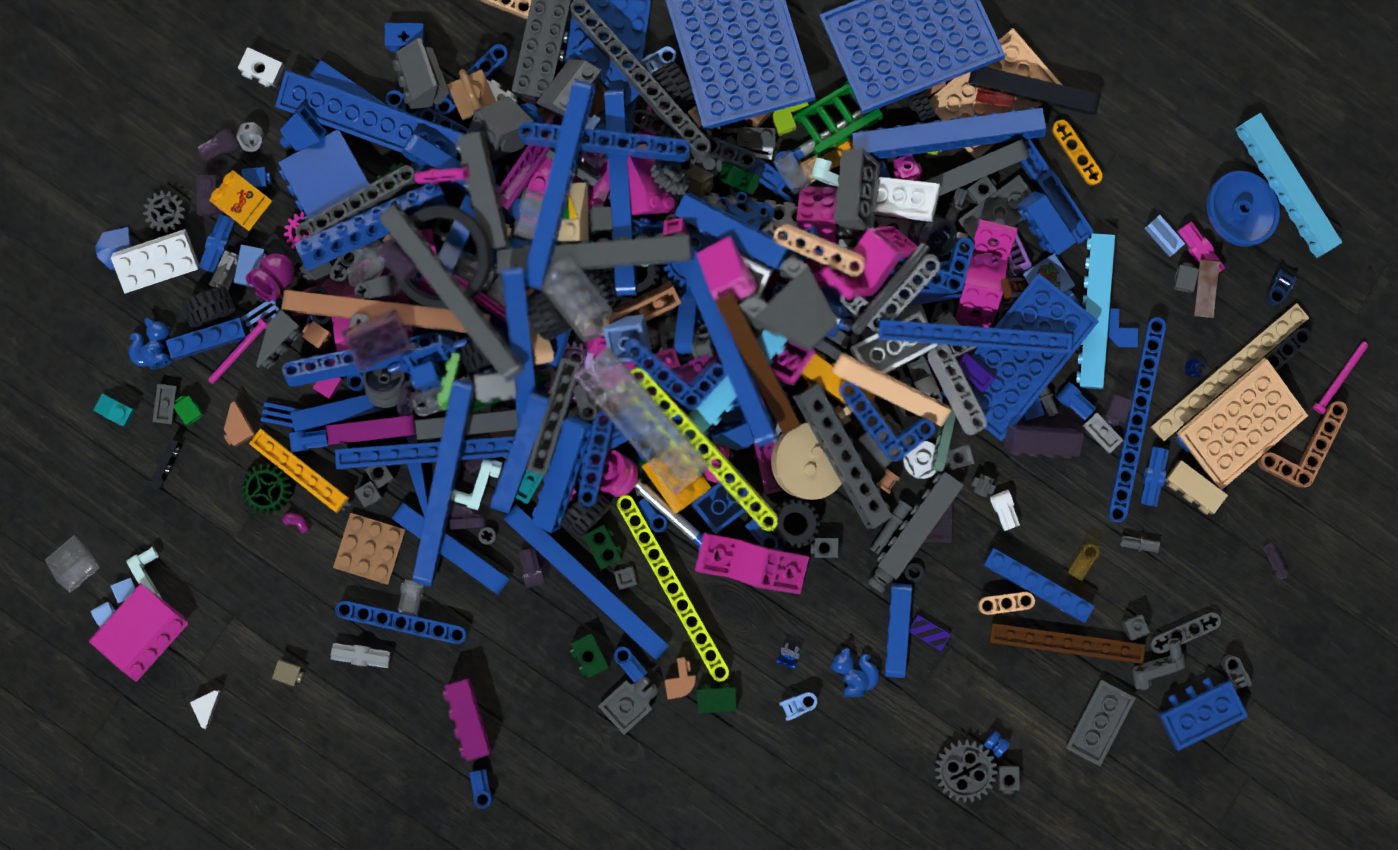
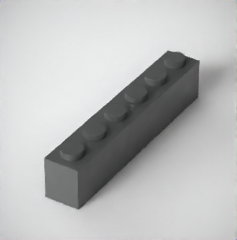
[456,132,511,250]
[526,358,580,476]
[877,472,964,580]

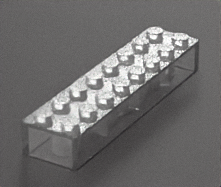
[574,346,710,495]

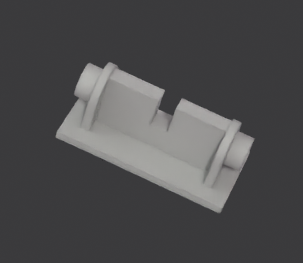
[209,250,238,289]

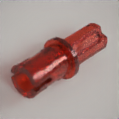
[975,90,1014,107]

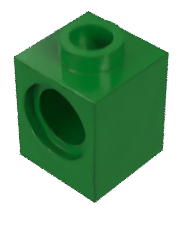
[173,395,204,426]

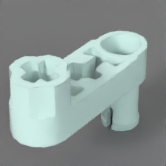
[811,158,840,188]
[452,458,503,510]
[126,547,162,599]

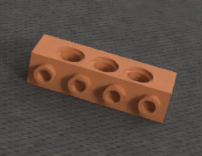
[601,281,681,326]

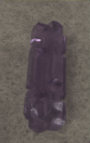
[1263,543,1288,580]

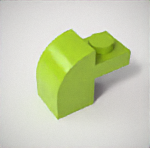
[773,102,809,136]

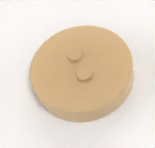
[771,422,846,500]

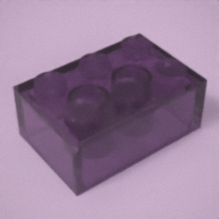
[341,309,413,372]

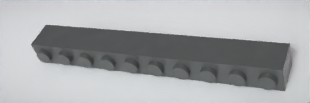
[497,233,693,276]

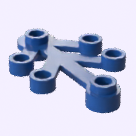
[717,192,775,229]

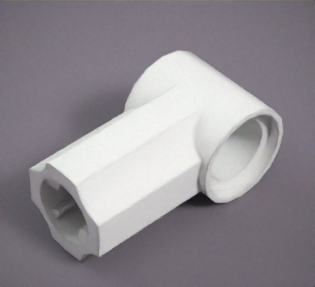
[990,490,1020,531]

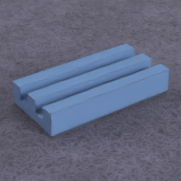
[241,300,281,332]

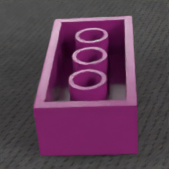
[443,678,492,761]

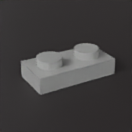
[1083,413,1123,454]

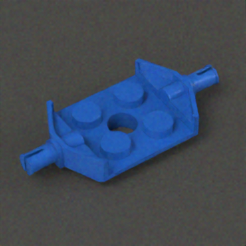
[387,335,469,375]

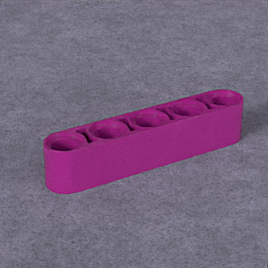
[326,415,417,445]

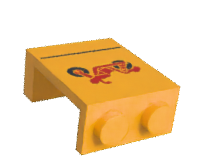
[209,170,272,231]

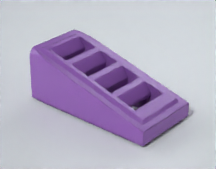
[1008,234,1032,275]

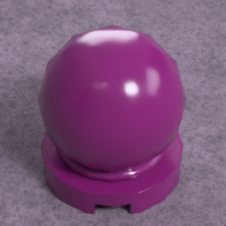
[246,253,295,302]

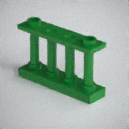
[793,81,883,158]

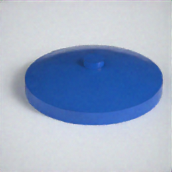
[1207,171,1280,247]

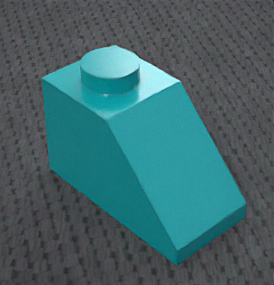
[93,394,136,428]

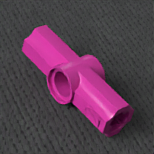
[1177,221,1225,272]

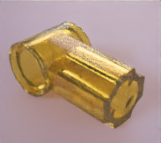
[1068,543,1099,581]

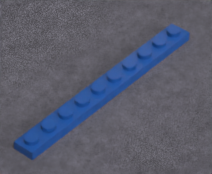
[878,320,1072,354]
[335,436,514,469]

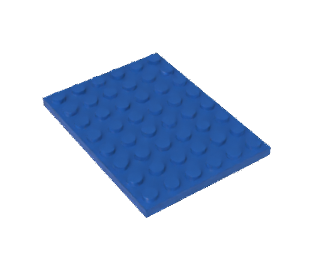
[665,0,815,131]
[820,0,1005,114]

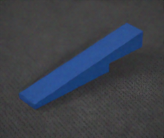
[1019,139,1094,244]
[290,394,409,432]
[397,402,429,517]

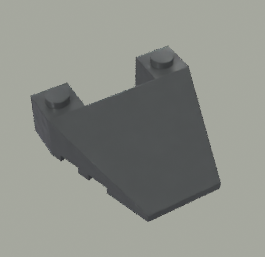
[740,254,838,350]

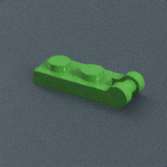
[437,353,462,410]

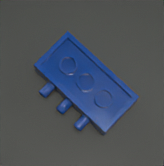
[1158,678,1248,751]

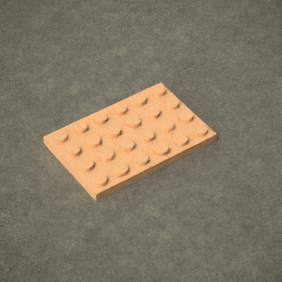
[928,29,1062,159]
[1177,358,1308,490]

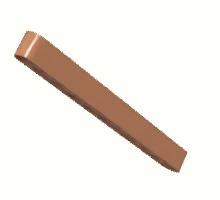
[281,290,491,333]

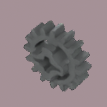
[650,160,690,195]
[143,191,186,233]

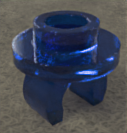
[1185,358,1206,378]

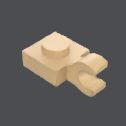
[834,405,852,425]

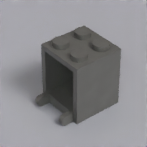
[467,93,534,162]

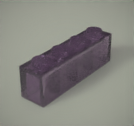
[1003,425,1084,459]

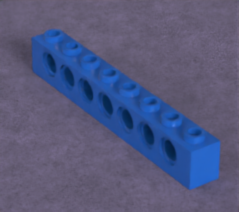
[295,183,448,271]

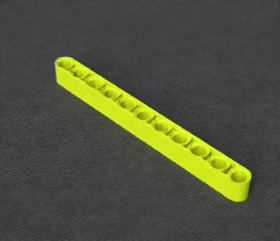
[629,367,778,531]
[617,495,729,681]

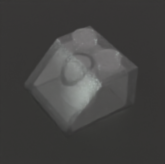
[45,535,100,593]

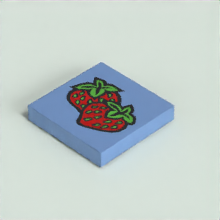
[1022,254,1075,293]

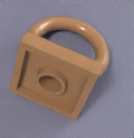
[447,69,496,120]

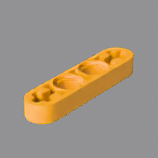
[1052,120,1102,185]

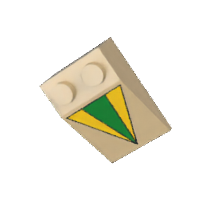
[557,183,589,242]

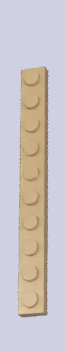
[1151,303,1309,441]

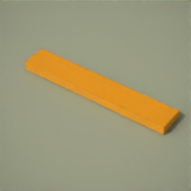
[249,429,349,513]

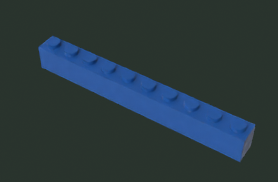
[852,107,1046,159]

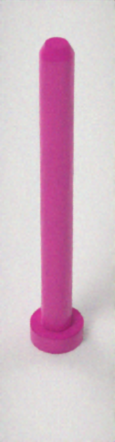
[208,317,269,384]
[1312,342,1368,415]

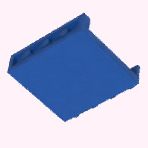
[278,129,376,221]

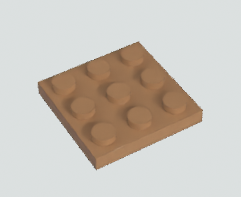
[333,513,406,585]

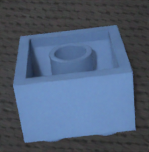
[603,315,652,363]

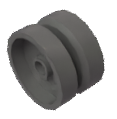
[812,329,852,362]
[363,368,407,408]

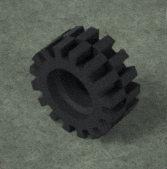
[905,91,936,124]

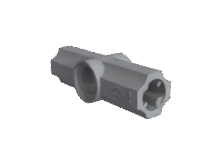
[331,643,391,668]

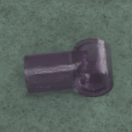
[198,128,239,162]
[519,548,545,589]

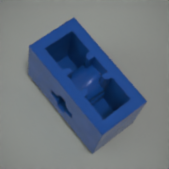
[385,23,425,52]
[410,361,446,394]

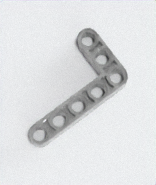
[841,254,940,332]
[928,344,987,435]

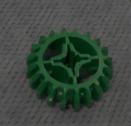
[240,464,292,515]

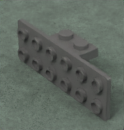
[512,0,571,98]

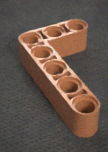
[1258,401,1347,488]

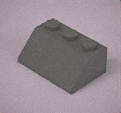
[393,38,437,110]
[537,59,601,120]

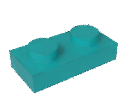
[515,468,544,504]

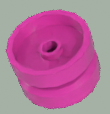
[588,449,638,497]

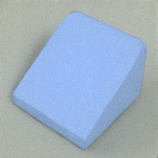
[111,578,136,603]

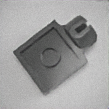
[598,676,658,735]

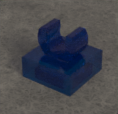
[776,643,800,668]

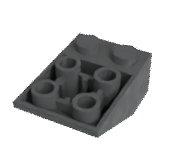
[256,310,303,370]

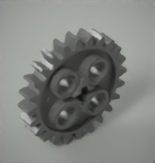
[934,739,997,803]

